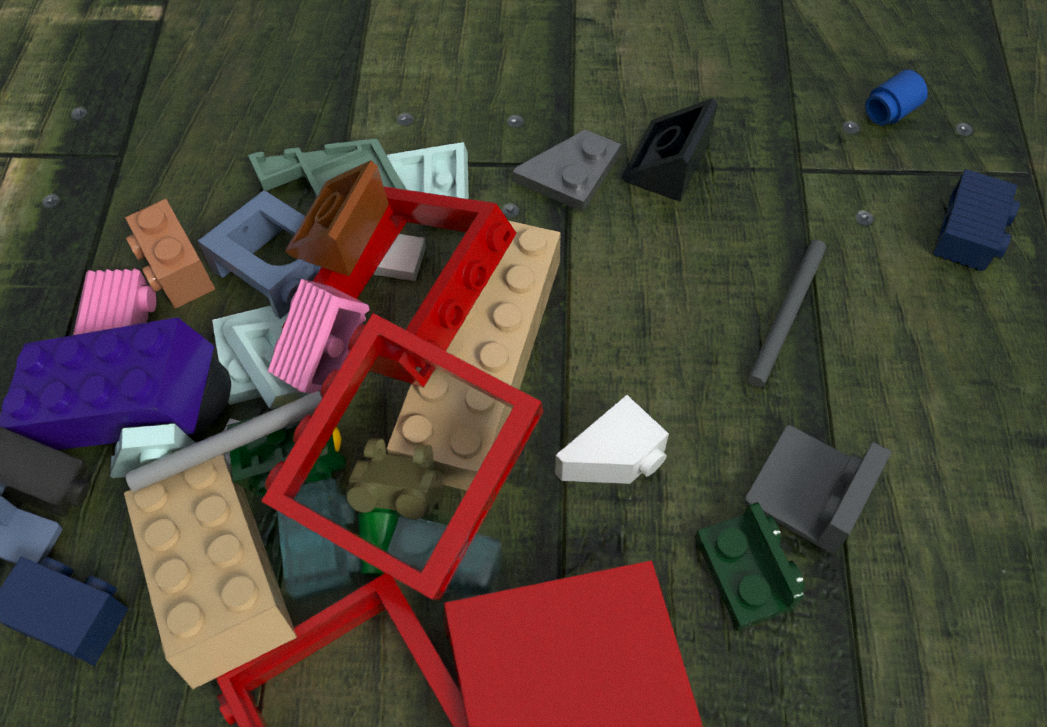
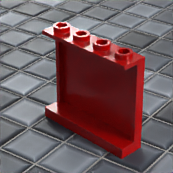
[443,560,703,727]

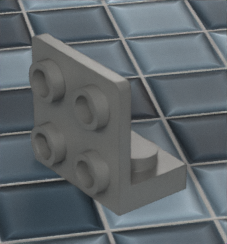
[744,425,892,555]

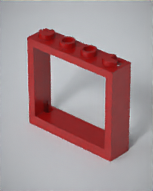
[282,187,517,388]
[261,313,544,600]
[216,573,467,727]

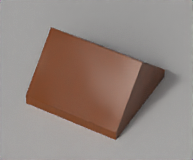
[285,160,389,276]

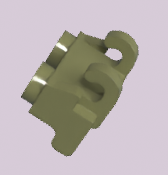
[346,438,444,520]

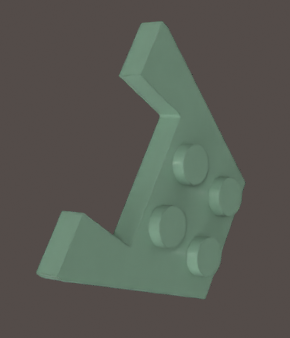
[248,138,406,260]

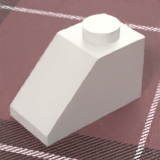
[555,395,669,484]

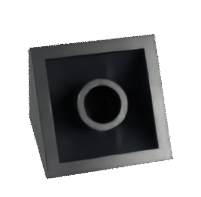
[621,98,718,202]

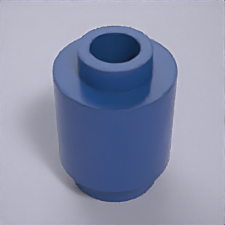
[865,69,928,125]

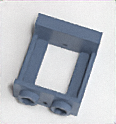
[198,190,322,319]

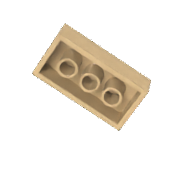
[124,454,297,689]

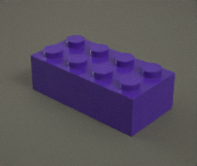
[0,317,214,452]

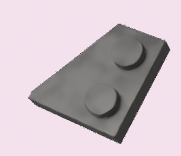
[513,130,621,212]

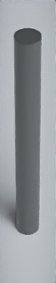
[747,240,827,388]

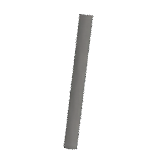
[126,390,323,492]

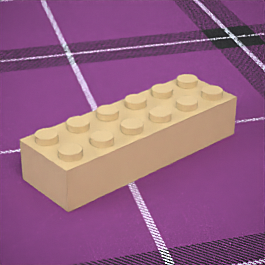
[387,221,561,491]

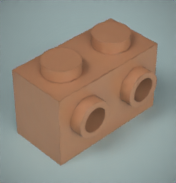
[125,199,215,309]

